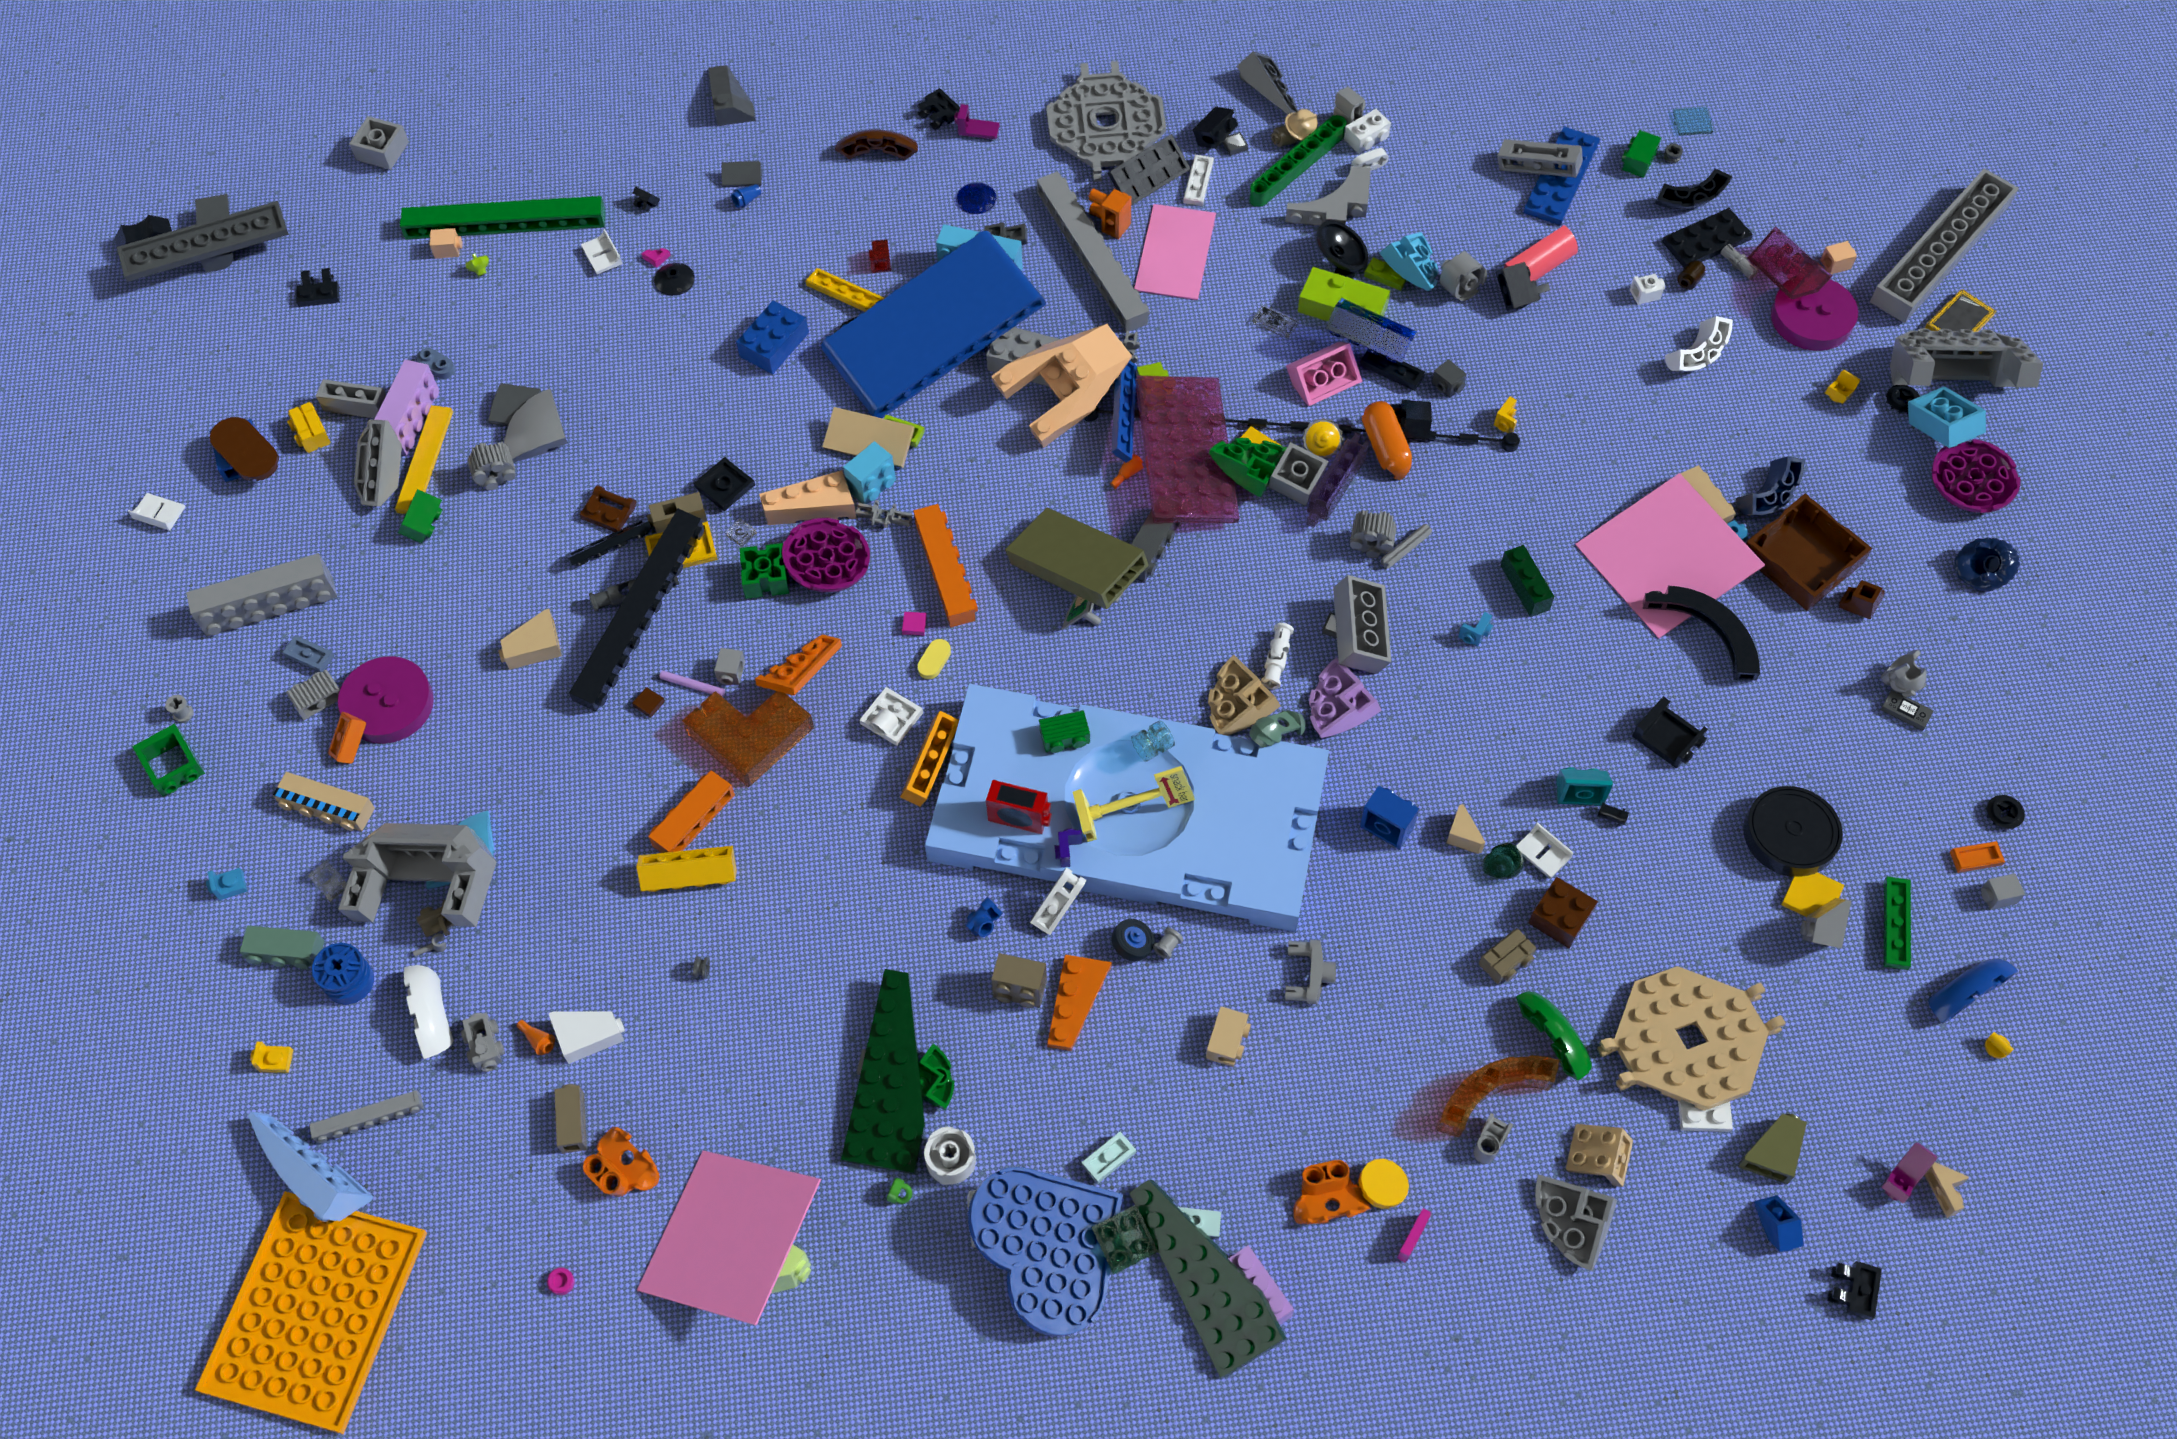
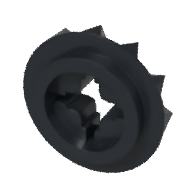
[1885,385,1920,414]
[1985,795,2025,830]

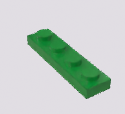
[1884,876,1911,970]

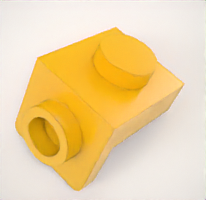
[1825,370,1861,404]

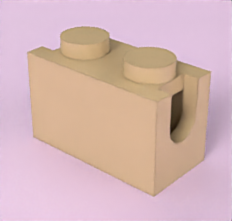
[1206,1006,1251,1067]

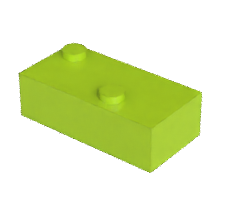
[1298,267,1390,336]

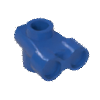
[965,897,1003,937]

